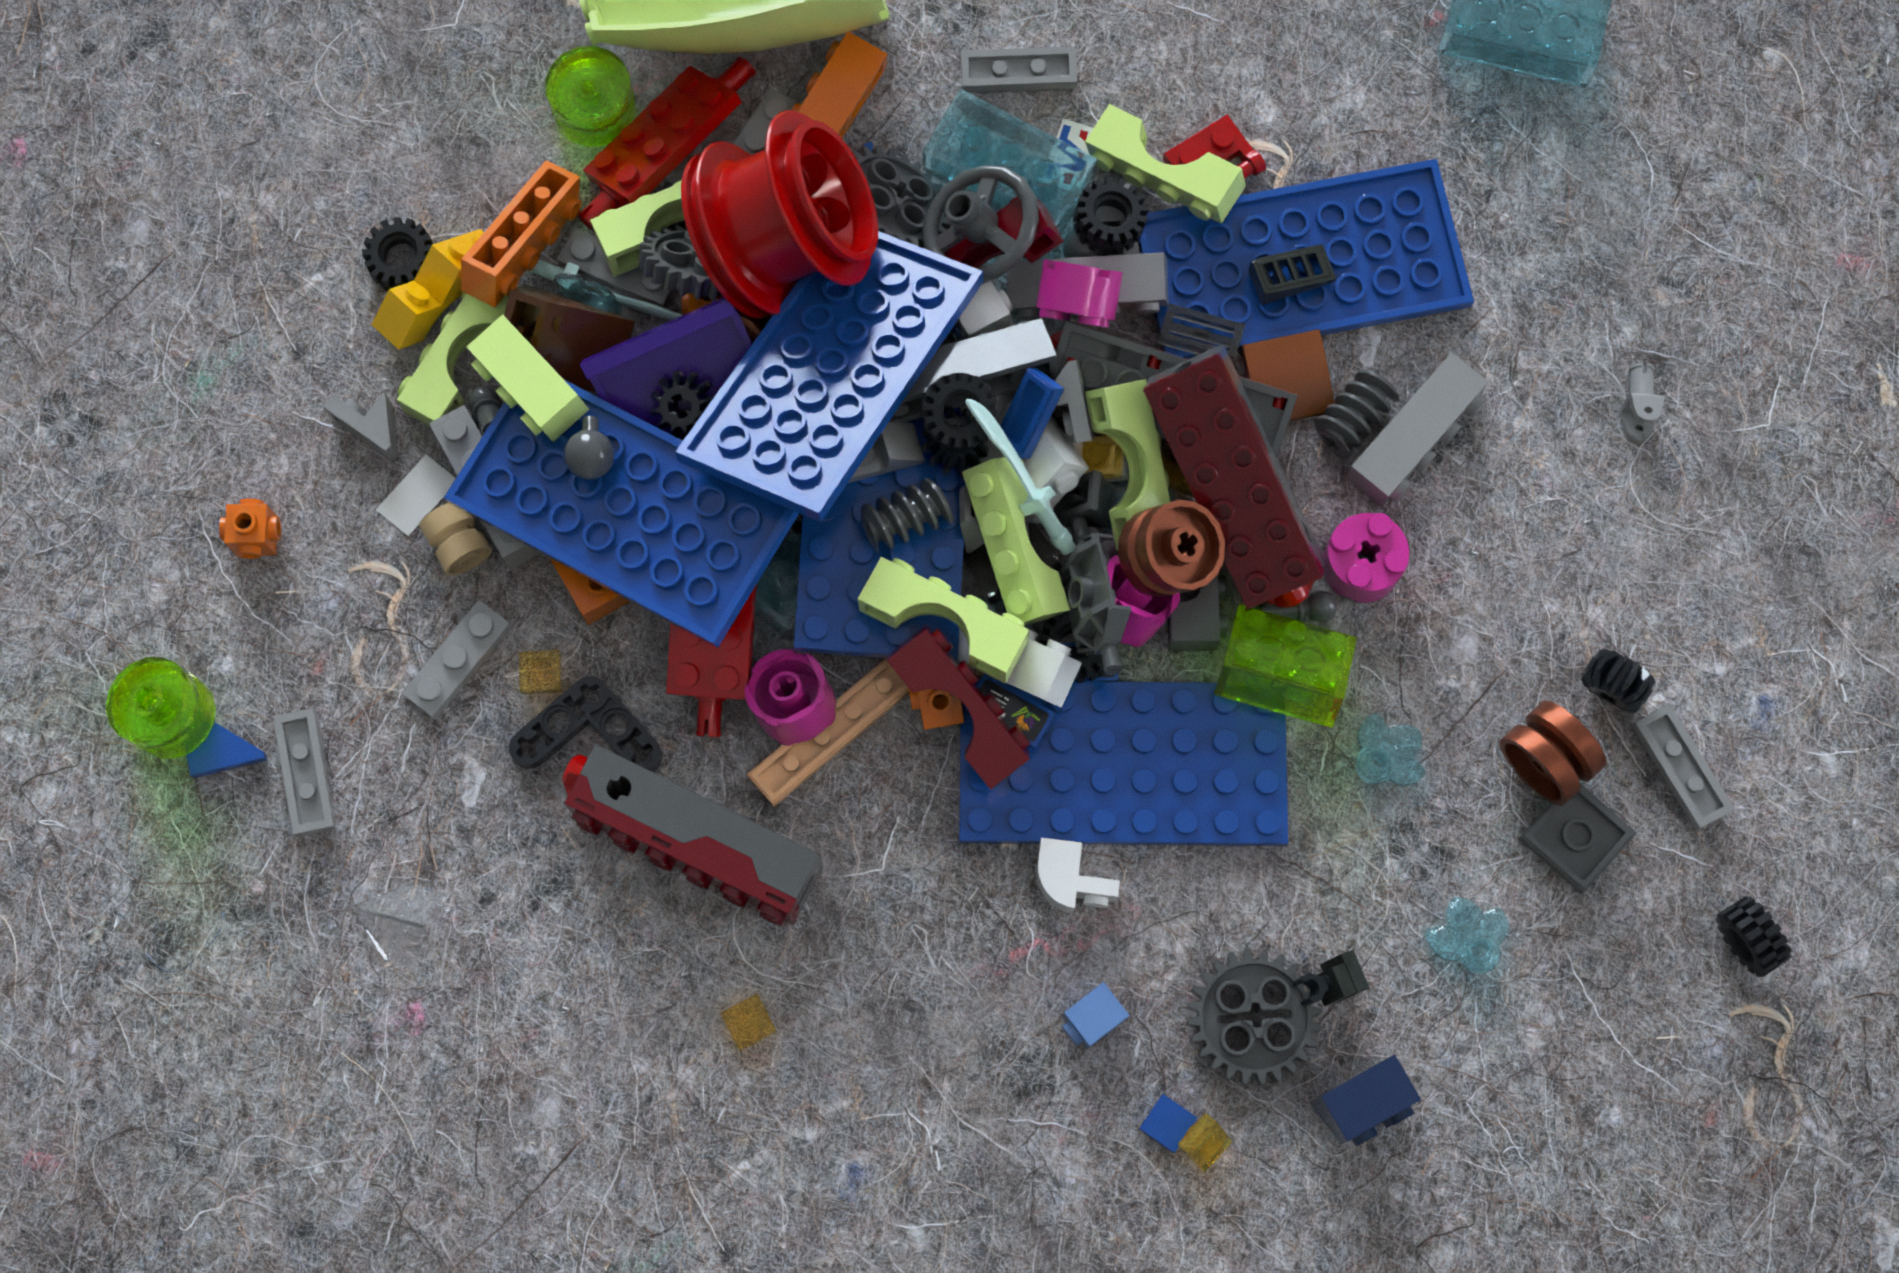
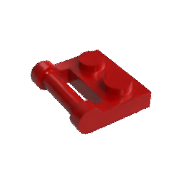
[1163,114,1267,179]

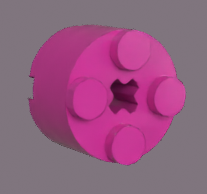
[1036,259,1123,328]
[1323,513,1409,603]
[1107,554,1180,647]
[745,649,836,746]

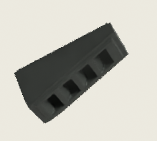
[1248,244,1336,305]

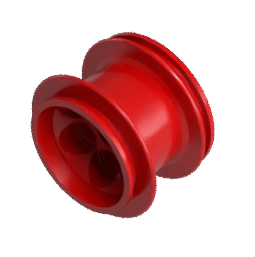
[681,110,878,318]

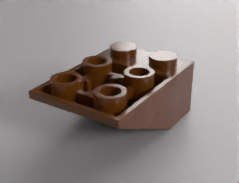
[504,284,636,392]

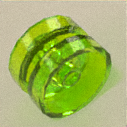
[545,46,636,147]
[106,657,216,759]

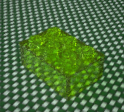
[1214,604,1357,728]

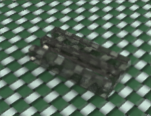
[1158,303,1245,365]

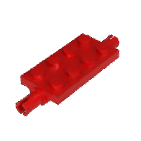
[577,56,756,232]
[666,586,756,737]

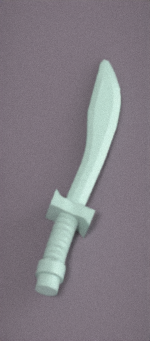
[525,260,682,320]
[965,399,1076,555]

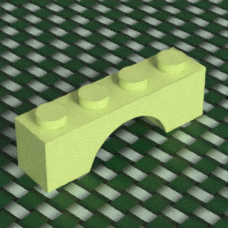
[1085,104,1246,224]
[590,180,685,277]
[396,292,509,427]
[1085,379,1171,551]
[962,457,1070,625]
[858,557,1029,684]

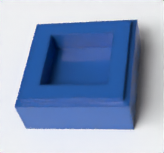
[1138,1094,1197,1154]

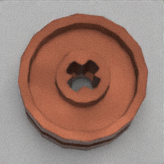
[1118,500,1225,597]
[1499,700,1607,806]

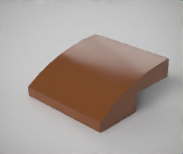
[1241,329,1334,422]

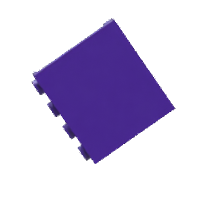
[580,297,753,441]

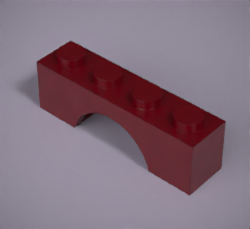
[944,196,1064,268]
[886,624,1031,790]

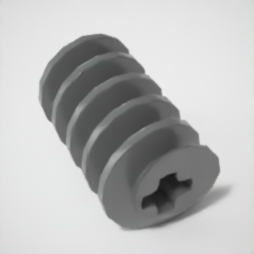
[1314,370,1400,459]
[861,478,954,554]

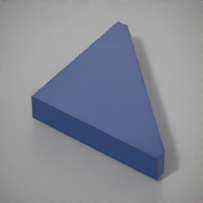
[177,703,268,778]

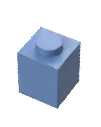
[1062,982,1130,1050]

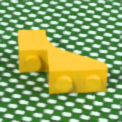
[371,229,484,350]

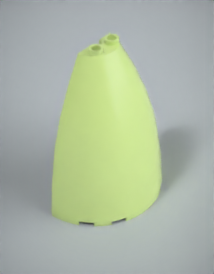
[579,0,890,54]

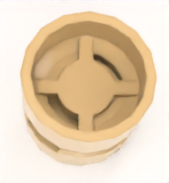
[419,503,492,576]

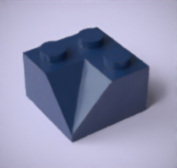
[1310,1054,1421,1146]

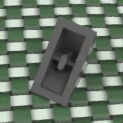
[1053,470,1113,528]

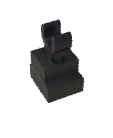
[1293,950,1370,1006]

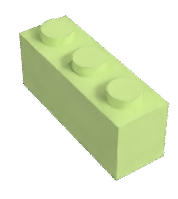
[466,315,589,442]

